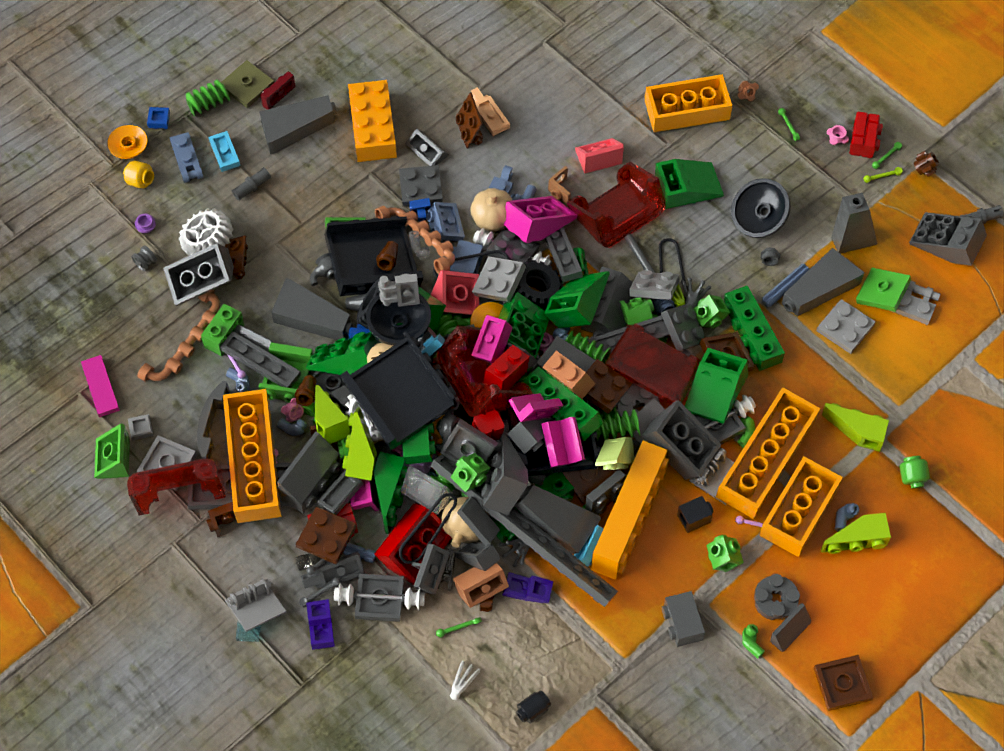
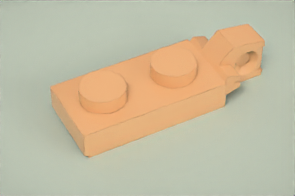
[471,87,510,136]

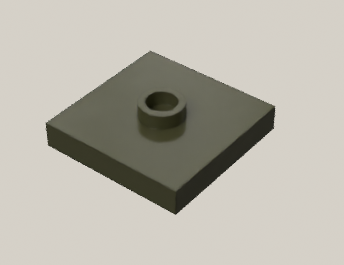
[221,60,275,108]

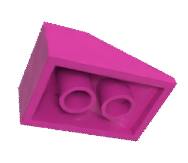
[504,196,578,243]

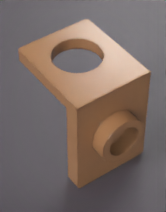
[548,166,571,207]

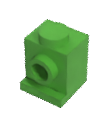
[620,297,654,326]

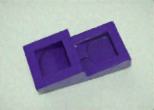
[502,572,553,603]
[306,599,335,650]

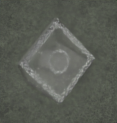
[401,465,453,514]

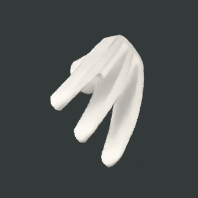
[450,660,480,700]

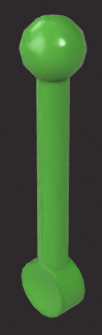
[778,108,800,141]
[872,142,902,169]
[436,617,482,638]

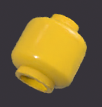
[123,160,154,189]

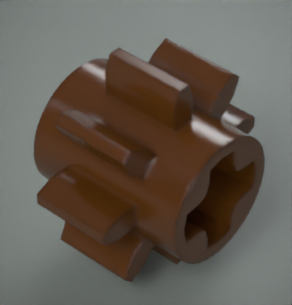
[914,151,939,177]

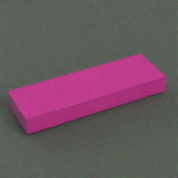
[81,355,120,418]

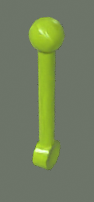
[863,167,903,183]

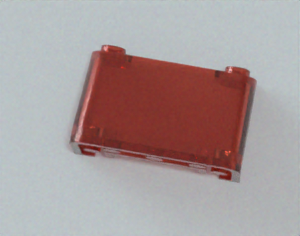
[567,162,666,248]
[605,323,701,407]
[437,326,533,417]
[127,457,226,516]

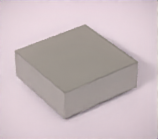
[128,414,154,441]

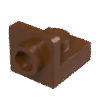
[206,502,236,538]

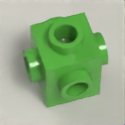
[694,295,730,328]
[450,453,490,492]
[706,535,744,572]

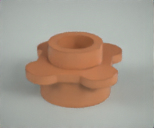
[738,80,759,102]

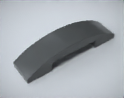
[197,381,230,466]

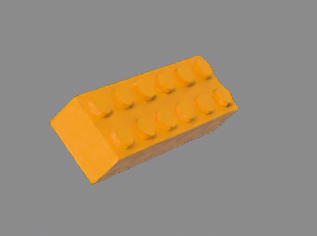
[716,387,821,519]
[223,389,282,523]
[591,441,669,580]

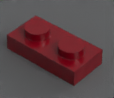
[261,71,296,110]

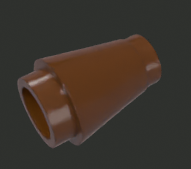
[376,241,398,271]
[295,375,317,406]

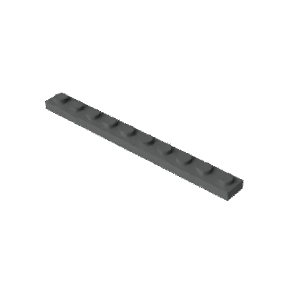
[431,454,618,607]

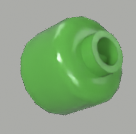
[899,456,930,489]

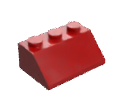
[374,504,451,585]

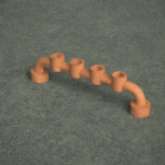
[375,206,455,274]
[137,289,220,382]

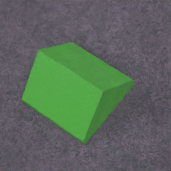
[94,424,130,479]

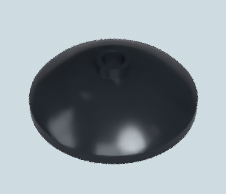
[731,178,791,238]
[366,294,431,345]

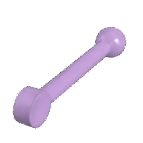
[227,354,246,379]
[736,515,763,527]

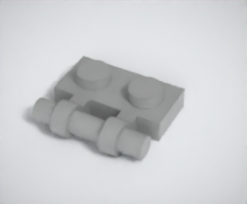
[378,274,420,307]
[889,281,940,325]

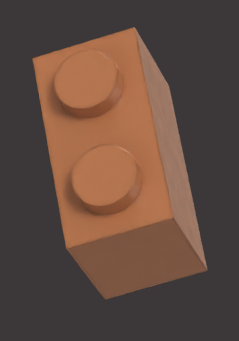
[543,350,596,399]
[453,563,509,608]

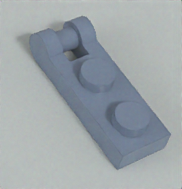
[169,132,204,183]

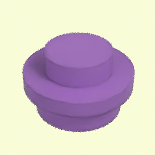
[135,213,156,233]

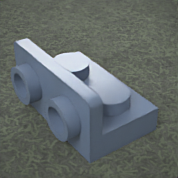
[426,202,465,243]

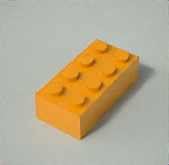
[645,74,732,132]
[348,80,397,162]
[759,456,843,557]

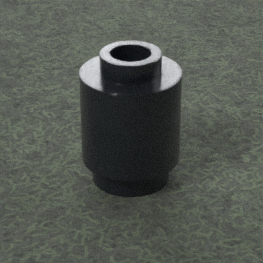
[516,690,551,724]

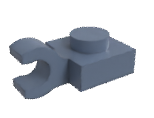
[489,165,513,194]

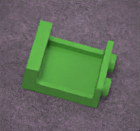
[259,342,313,403]

